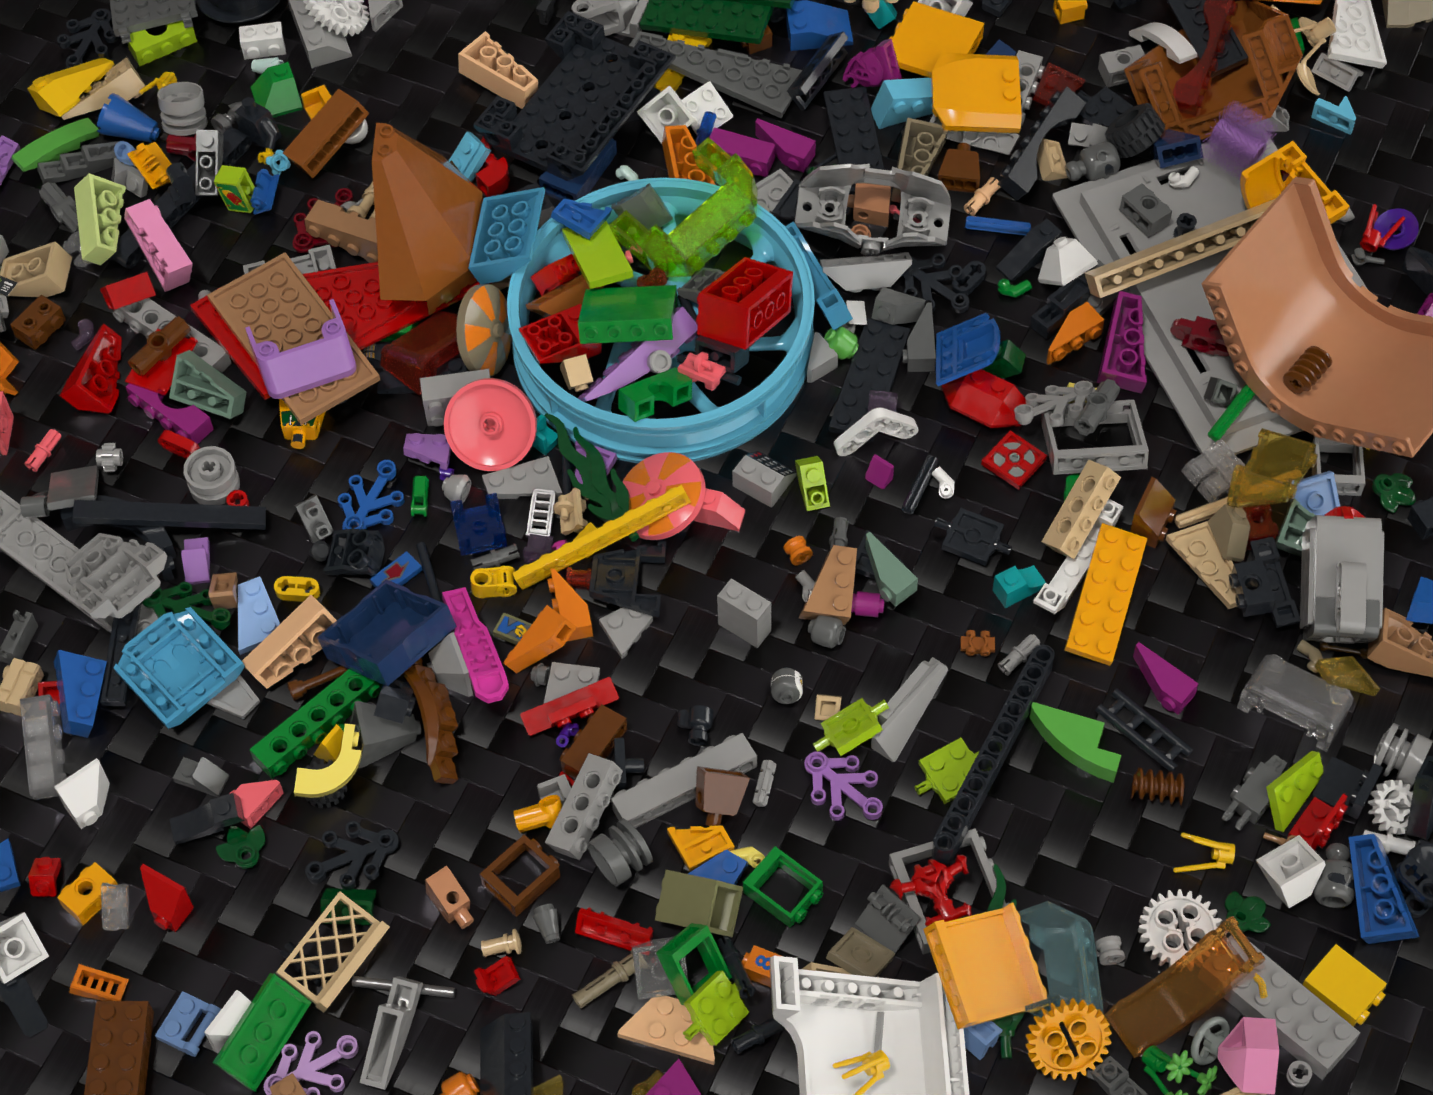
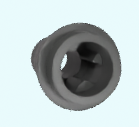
[533,904,560,944]

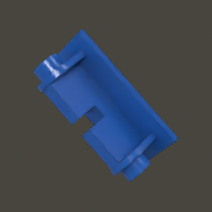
[250,169,280,215]

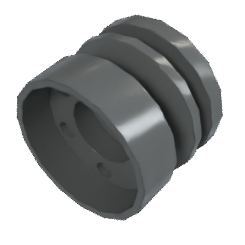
[587,818,653,887]

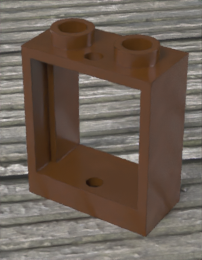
[480,834,561,917]

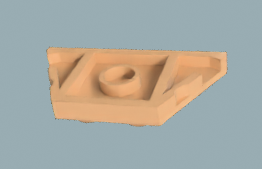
[618,993,715,1065]

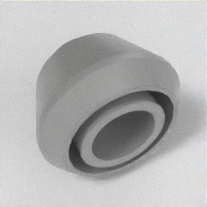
[442,475,471,505]

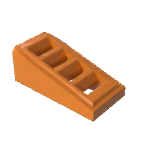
[69,964,129,1001]

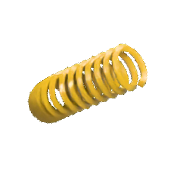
[1253,973,1268,998]

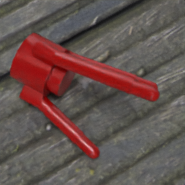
[1360,204,1405,252]

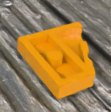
[667,825,734,872]

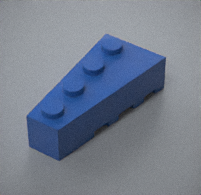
[1349,834,1419,944]

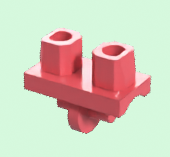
[677,352,726,391]

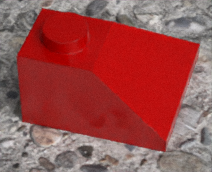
[140,864,194,932]

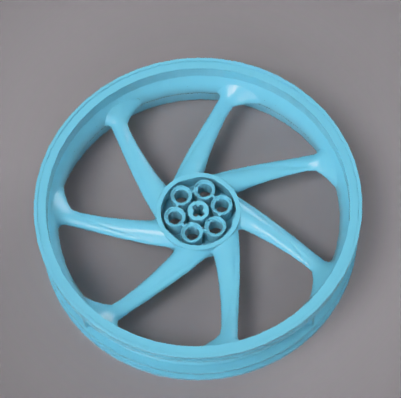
[507,178,815,463]

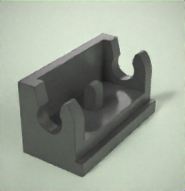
[0,610,38,664]

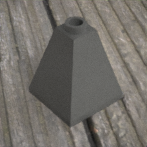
[350,701,421,768]

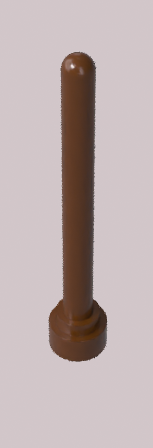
[287,666,348,701]

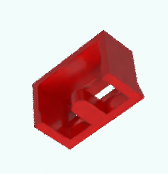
[530,254,580,296]

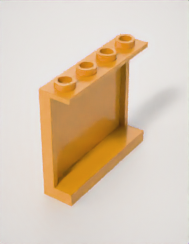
[889,1,984,78]
[923,903,1049,1030]

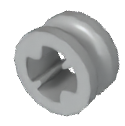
[1286,1061,1312,1088]

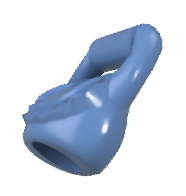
[114,141,136,167]

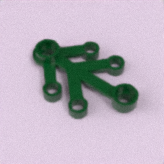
[142,582,231,630]

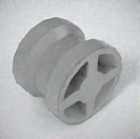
[1095,936,1125,965]

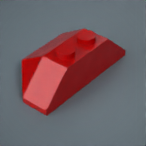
[941,369,1026,428]

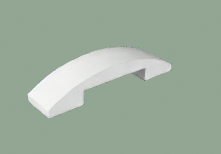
[1129,22,1197,64]

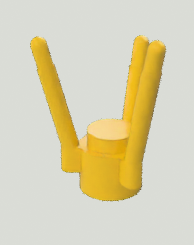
[139,72,177,94]
[1173,833,1235,873]
[832,1050,890,1095]

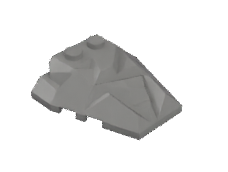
[63,533,167,618]

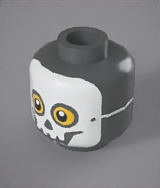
[771,668,803,704]

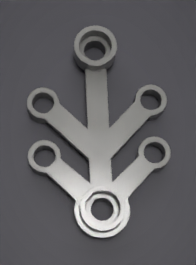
[1014,381,1095,427]

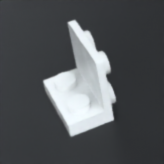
[682,81,733,139]

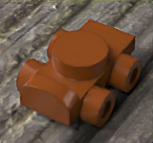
[960,630,995,656]

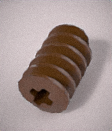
[1283,346,1333,394]
[1131,767,1185,805]

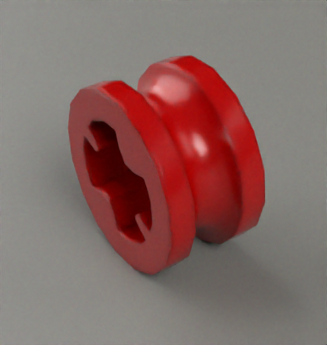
[226,490,249,506]

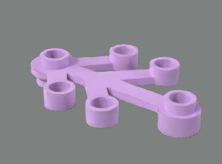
[264,1031,359,1095]

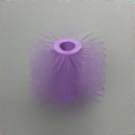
[1200,100,1277,180]

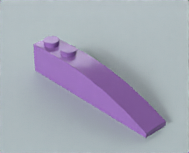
[578,306,697,402]

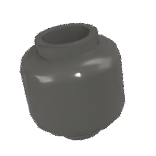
[808,615,846,648]

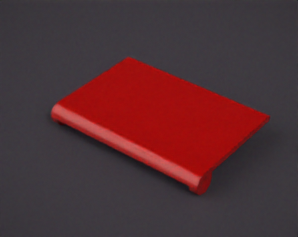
[125,328,198,395]

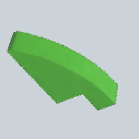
[1030,702,1121,783]

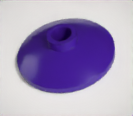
[1373,209,1419,250]

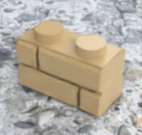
[0,658,44,717]

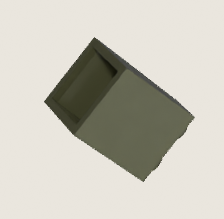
[655,870,743,937]

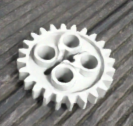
[303,0,369,36]
[1138,889,1223,972]

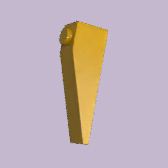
[27,58,115,117]

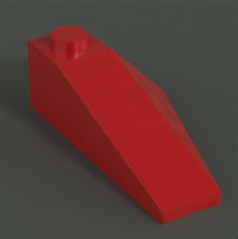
[60,324,122,414]

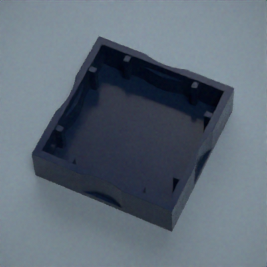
[317,579,457,686]

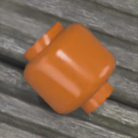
[440,1072,480,1095]

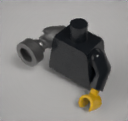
[211,97,282,165]

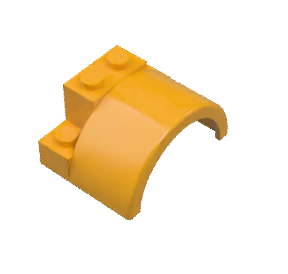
[1240,141,1350,224]

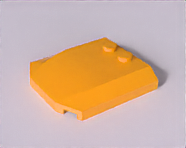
[931,53,1022,133]

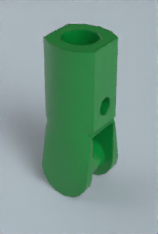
[411,476,429,517]

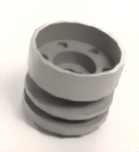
[157,82,208,136]
[1373,723,1433,788]

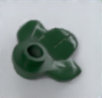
[1373,473,1416,513]
[216,825,265,869]
[1225,891,1271,933]

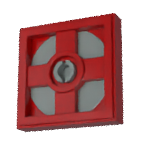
[981,430,1047,490]

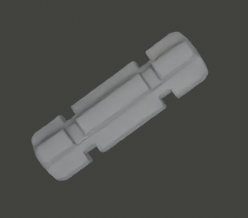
[753,760,776,807]

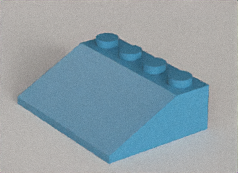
[468,187,545,284]

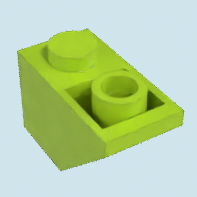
[795,456,830,511]

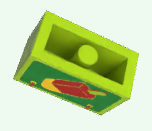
[214,165,255,213]

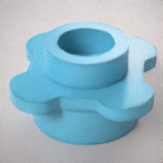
[266,150,291,175]

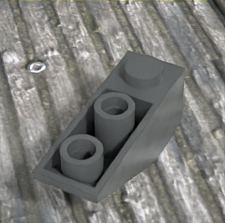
[195,130,224,196]

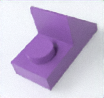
[181,537,210,584]

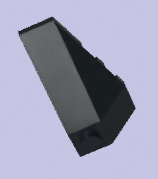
[377,352,469,394]

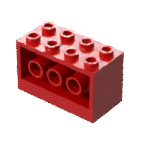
[696,257,793,350]

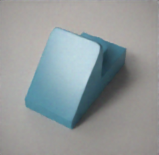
[1311,96,1356,135]

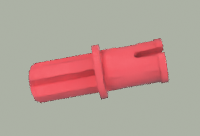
[24,429,61,472]

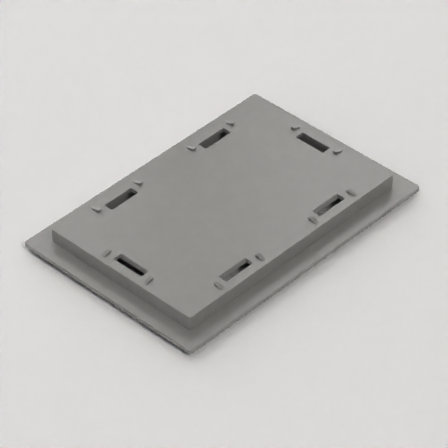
[1052,125,1367,464]

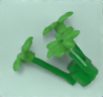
[1142,1045,1217,1095]

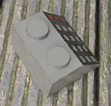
[732,451,797,508]

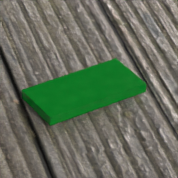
[213,973,312,1092]

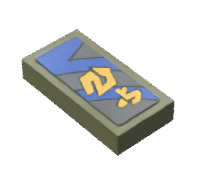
[493,613,532,645]

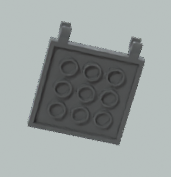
[110,0,198,44]

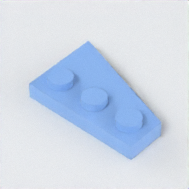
[238,576,280,655]

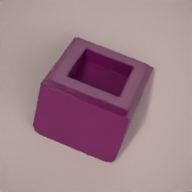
[865,455,894,489]

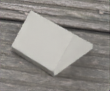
[637,86,697,143]

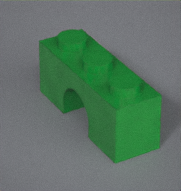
[618,367,692,422]

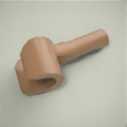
[1263,832,1296,845]

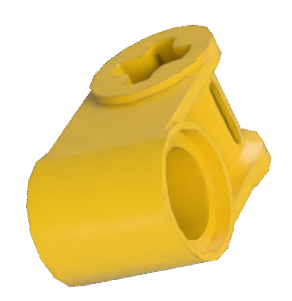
[470,566,517,599]

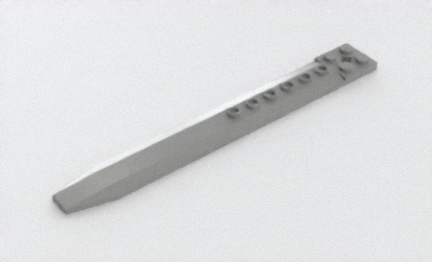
[0,490,260,719]

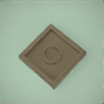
[826,927,896,977]

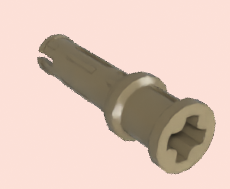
[572,949,647,1009]

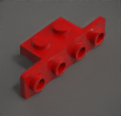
[520,677,619,736]

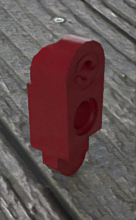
[1170,316,1229,356]

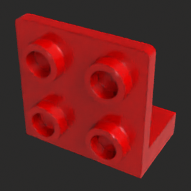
[1287,793,1348,851]

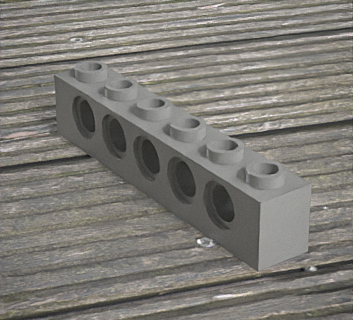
[113,298,232,373]

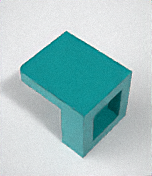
[867,0,897,29]
[532,414,558,455]

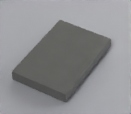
[47,465,99,511]

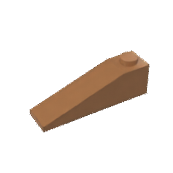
[1367,608,1433,677]

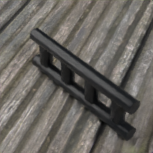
[1095,688,1193,772]

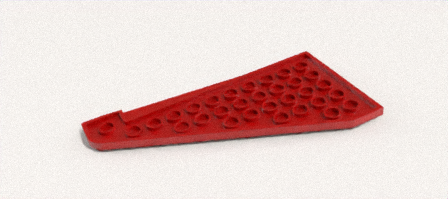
[190,262,494,400]

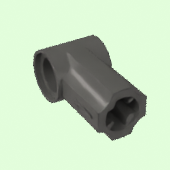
[20,491,50,518]

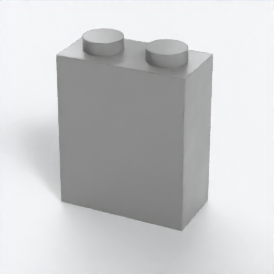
[717,579,771,648]

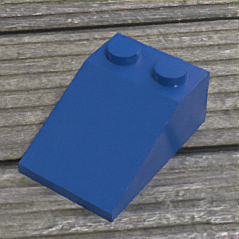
[785,0,853,51]

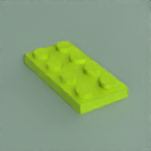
[562,221,633,289]

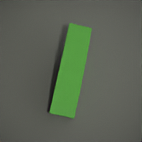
[11,118,99,172]

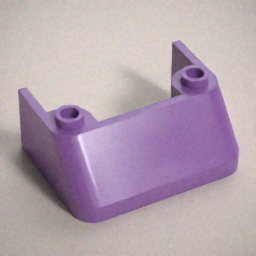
[245,299,356,399]

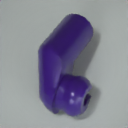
[556,723,579,747]

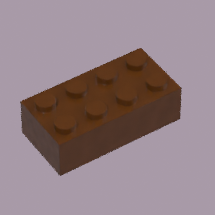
[84,1001,154,1095]

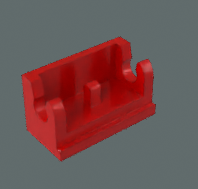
[100,272,156,310]

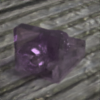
[523,534,554,564]

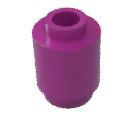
[851,591,884,617]

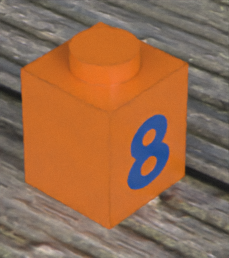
[742,945,783,988]

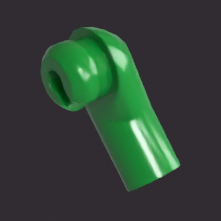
[998,279,1032,297]

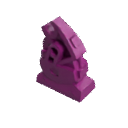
[843,39,902,88]

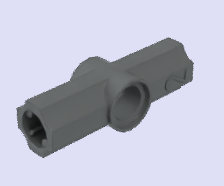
[39,182,79,237]
[1074,379,1120,436]

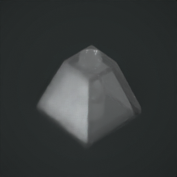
[632,937,688,1000]

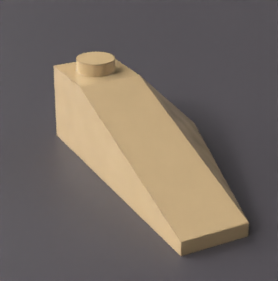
[61,57,145,120]

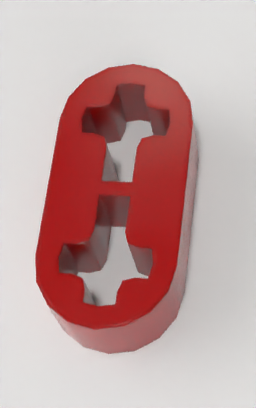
[158,430,201,459]

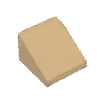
[815,694,842,720]

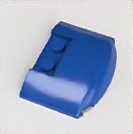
[936,313,1000,386]

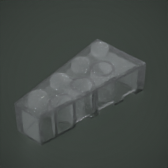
[20,694,67,800]

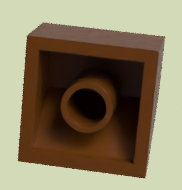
[1130,477,1177,548]

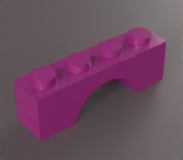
[126,384,214,444]

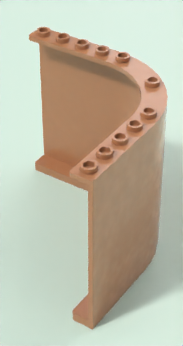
[1201,177,1433,458]

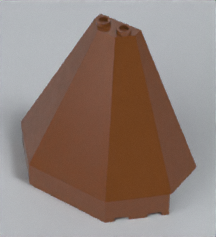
[1124,0,1303,140]
[372,123,483,315]

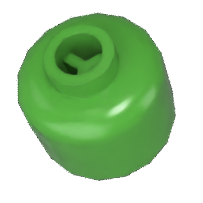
[824,326,859,360]

